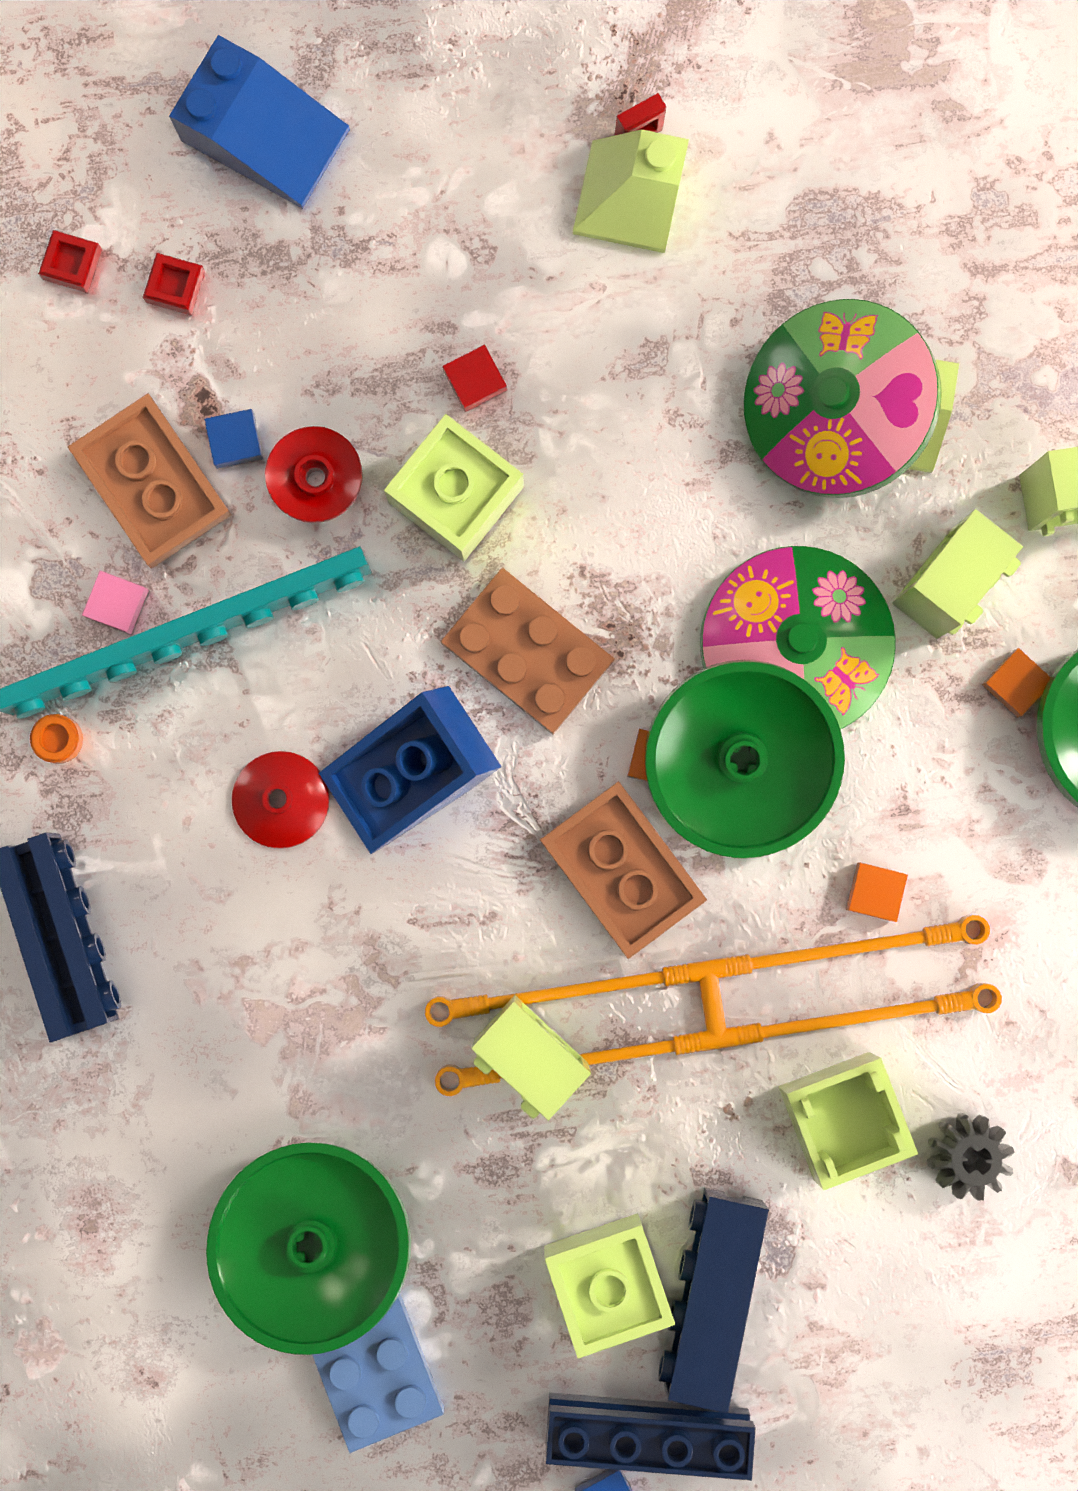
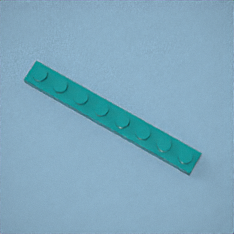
[0,546,372,719]

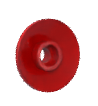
[265,426,363,523]
[232,751,330,848]

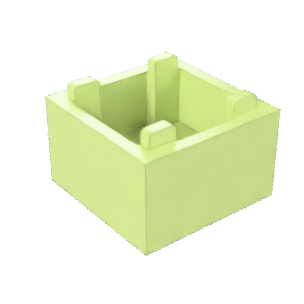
[384,414,524,562]
[1019,447,1078,536]
[892,509,1023,639]
[471,995,591,1121]
[778,1052,918,1191]
[544,1213,675,1359]

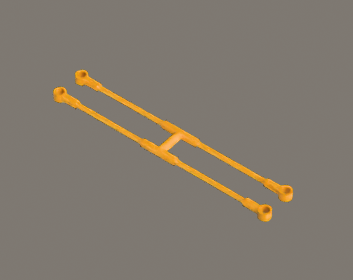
[425,915,1002,1096]

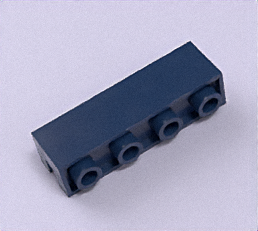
[0,832,121,1043]
[658,1187,769,1414]
[545,1393,756,1481]

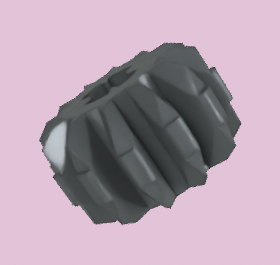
[927,1113,1015,1201]

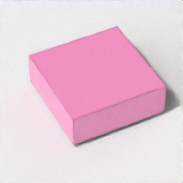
[82,571,149,635]

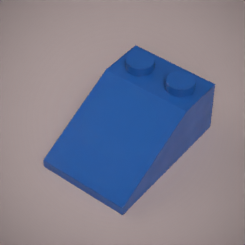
[169,35,350,209]
[319,686,502,854]

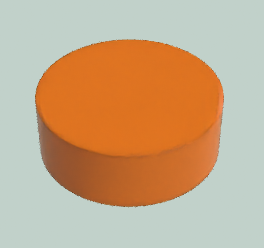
[30,714,83,764]

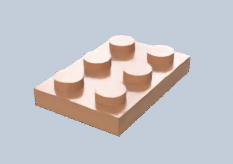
[68,393,232,569]
[440,567,615,735]
[540,781,707,959]

